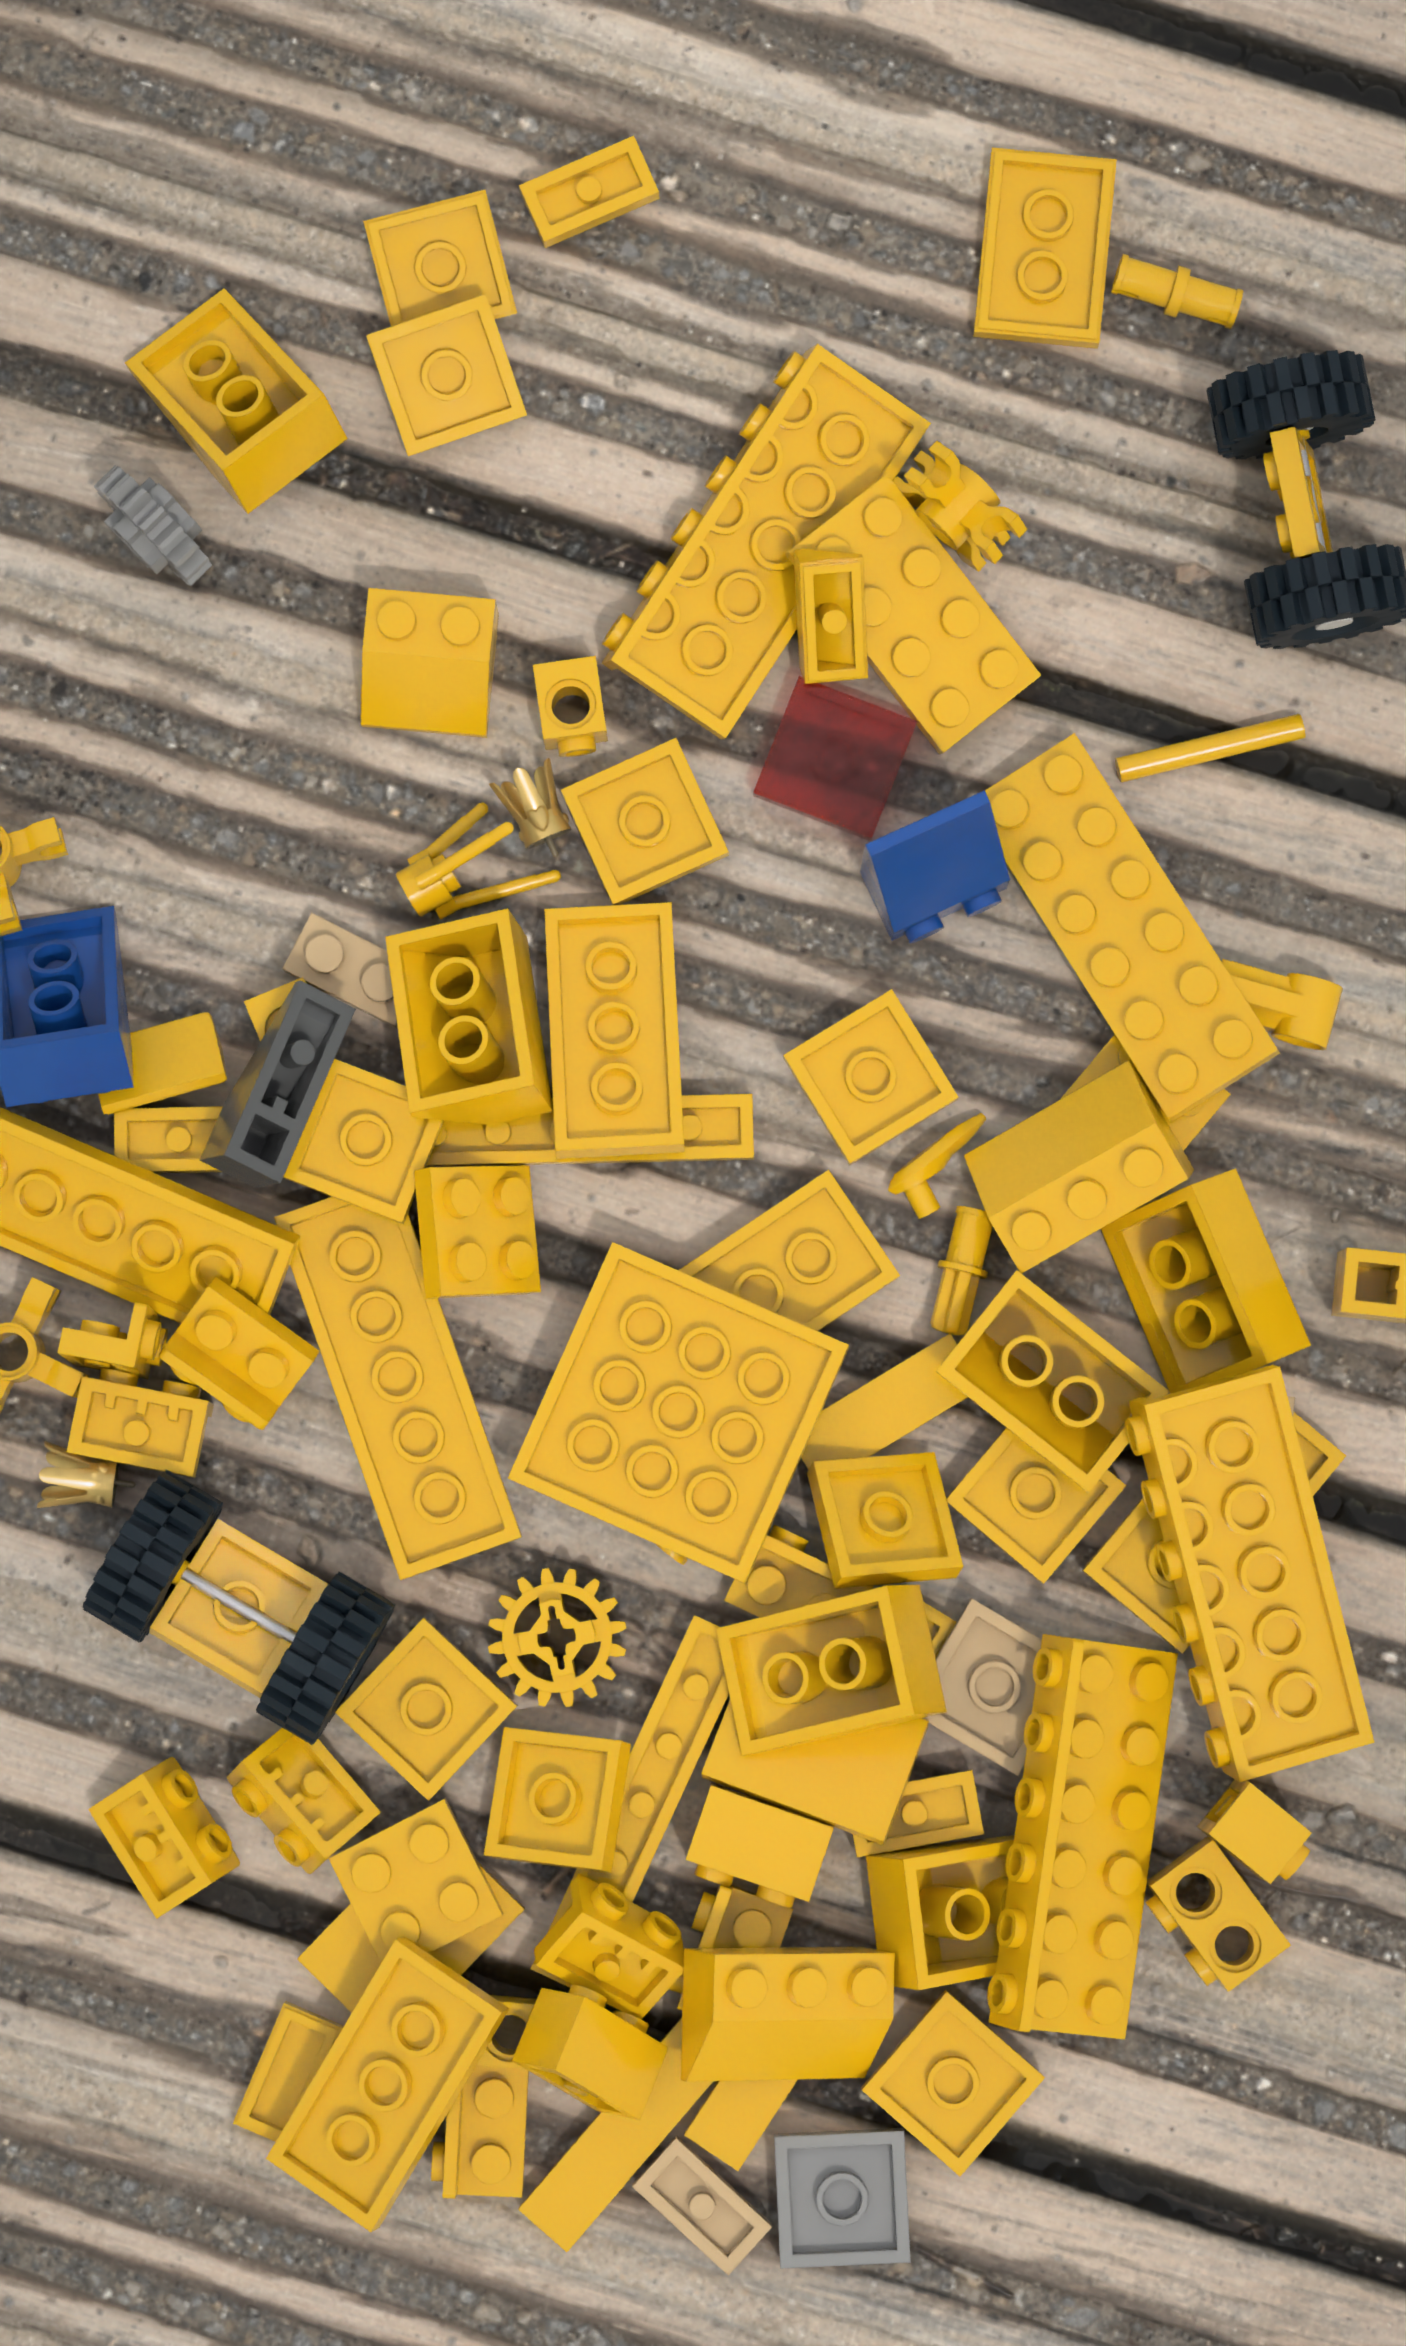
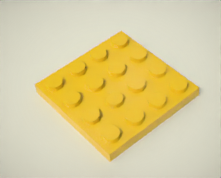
[508,1242,849,1584]

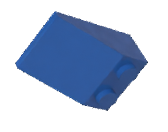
[860,790,1010,944]
[0,906,134,1107]

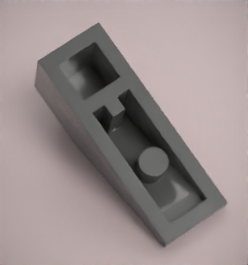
[200,980,356,1188]

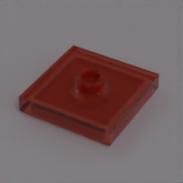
[753,676,917,841]

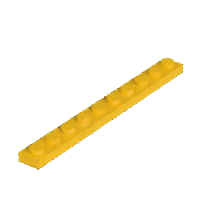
[114,1094,754,1174]

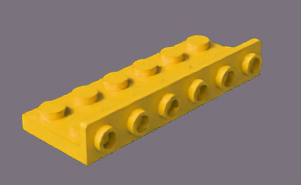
[602,344,931,739]
[1125,1365,1375,1782]
[987,1634,1178,2039]

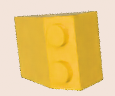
[125,288,348,514]
[716,1585,947,1756]
[866,1835,1015,1990]

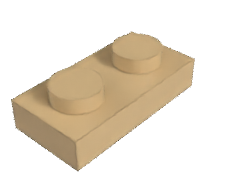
[282,913,398,1029]
[632,2135,772,2276]

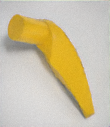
[888,1113,986,1219]

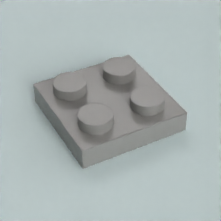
[774,2128,911,2269]

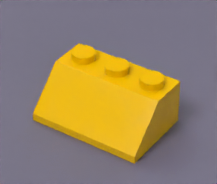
[385,908,553,1125]
[964,1060,1194,1274]
[1101,1168,1311,1394]
[936,1270,1169,1493]
[681,1947,895,2082]

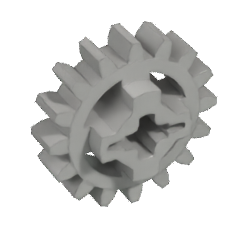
[94,465,213,586]

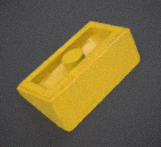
[794,549,868,684]
[98,1012,227,1115]

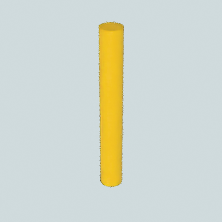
[1115,714,1306,783]

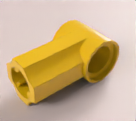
[1221,959,1343,1051]

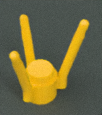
[396,802,561,920]

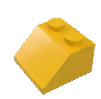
[361,588,499,738]

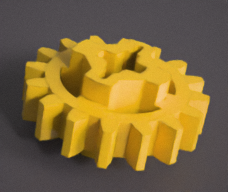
[488,1568,627,1707]

